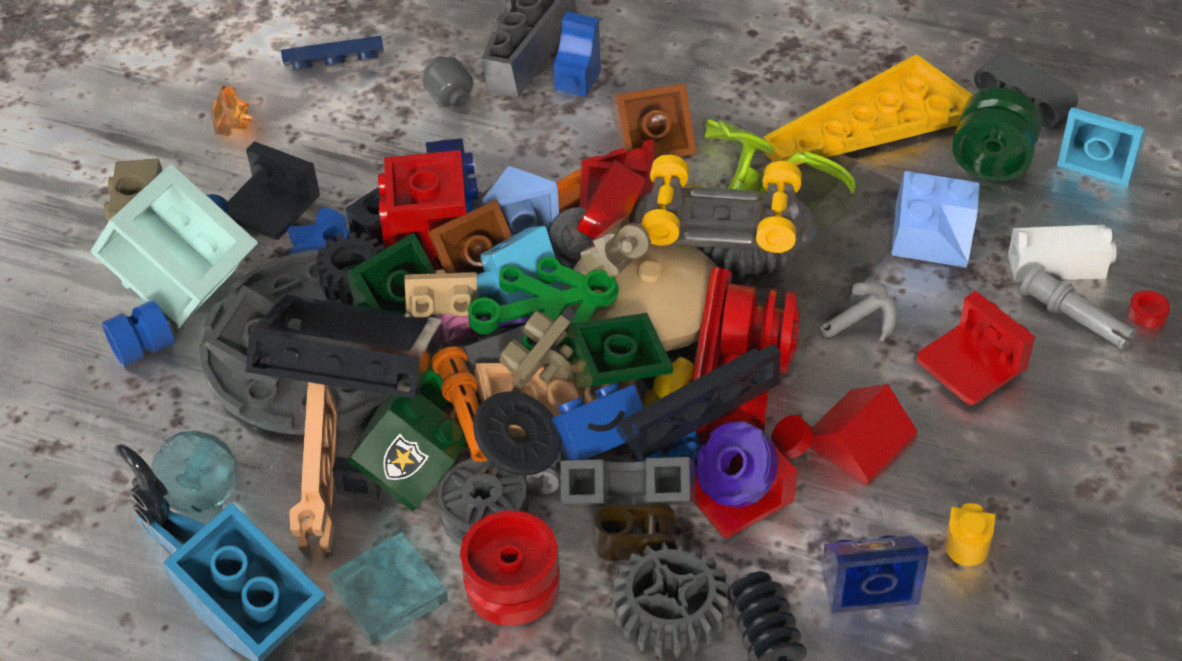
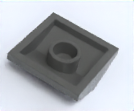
[204,285,301,385]

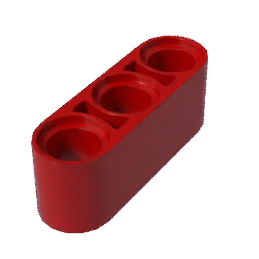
[576,160,646,240]

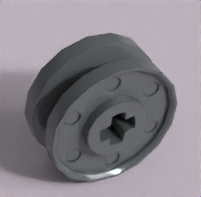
[437,458,529,546]

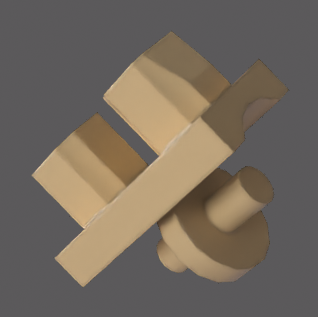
[405,270,477,317]

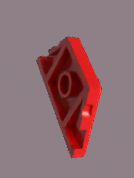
[579,140,655,208]

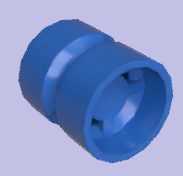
[101,299,175,368]

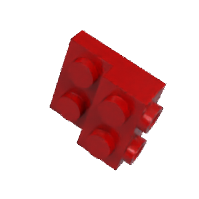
[378,150,467,234]

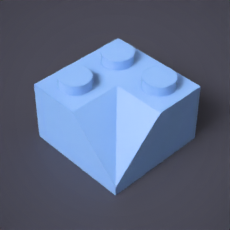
[891,171,979,268]

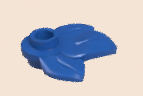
[287,207,351,255]

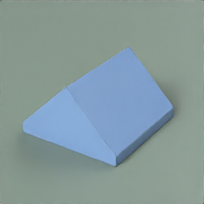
[482,166,559,236]

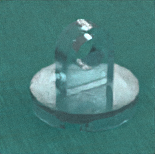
[151,430,238,513]

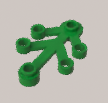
[468,257,619,351]

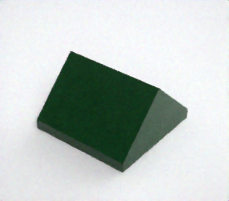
[347,233,437,313]

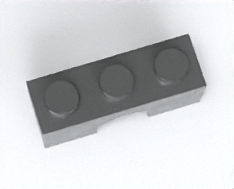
[561,457,696,508]

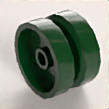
[952,87,1042,182]

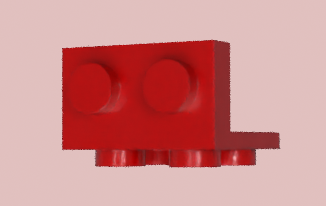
[917,291,1035,405]

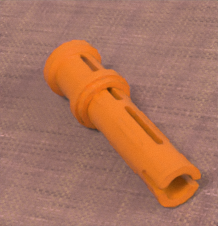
[431,346,488,462]

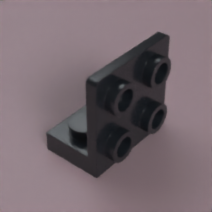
[228,141,320,240]

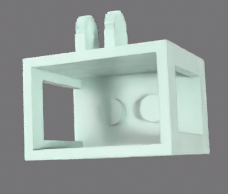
[90,164,258,330]

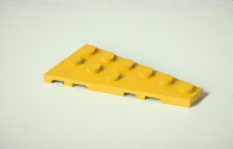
[760,54,973,165]

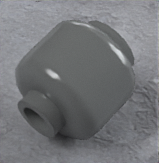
[423,56,474,108]

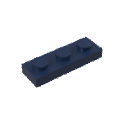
[281,36,384,71]

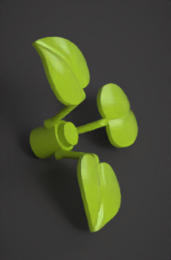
[705,119,856,194]

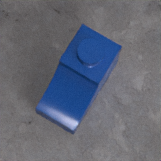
[553,11,601,97]

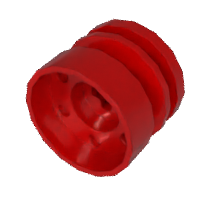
[719,284,801,374]

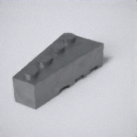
[481,0,578,98]

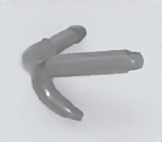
[821,281,897,342]

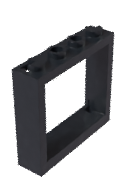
[245,295,443,399]

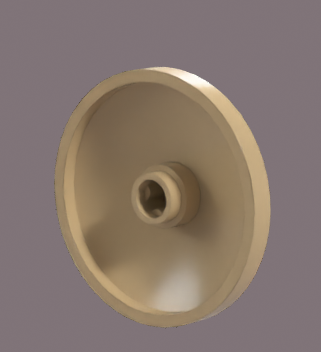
[570,244,717,351]

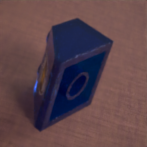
[821,535,929,613]

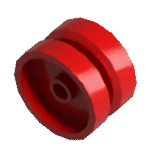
[460,510,561,626]

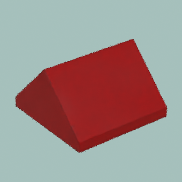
[809,384,918,486]

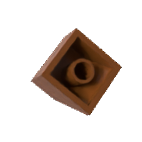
[610,83,697,160]

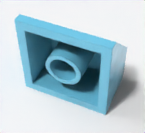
[1057,107,1147,187]

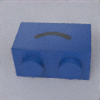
[551,382,644,461]

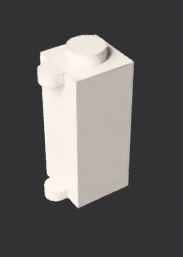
[1008,225,1116,282]

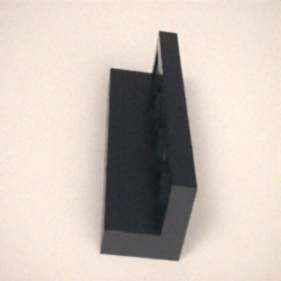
[617,344,781,460]

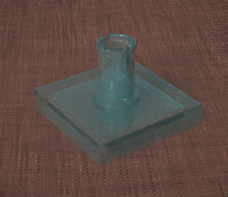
[327,532,448,645]

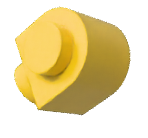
[945,503,996,566]

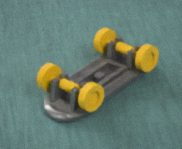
[628,155,818,253]

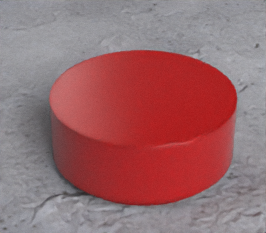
[1128,290,1170,328]
[771,415,814,458]

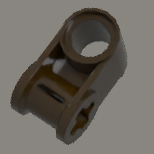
[593,503,677,561]

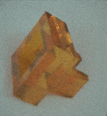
[210,86,252,136]

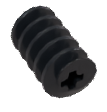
[727,571,807,661]

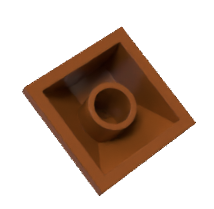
[427,199,512,274]

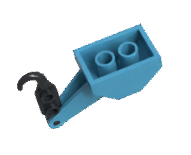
[114,444,326,661]

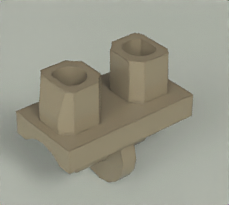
[581,217,651,277]
[499,311,573,390]

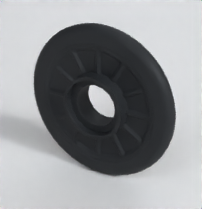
[473,391,561,476]

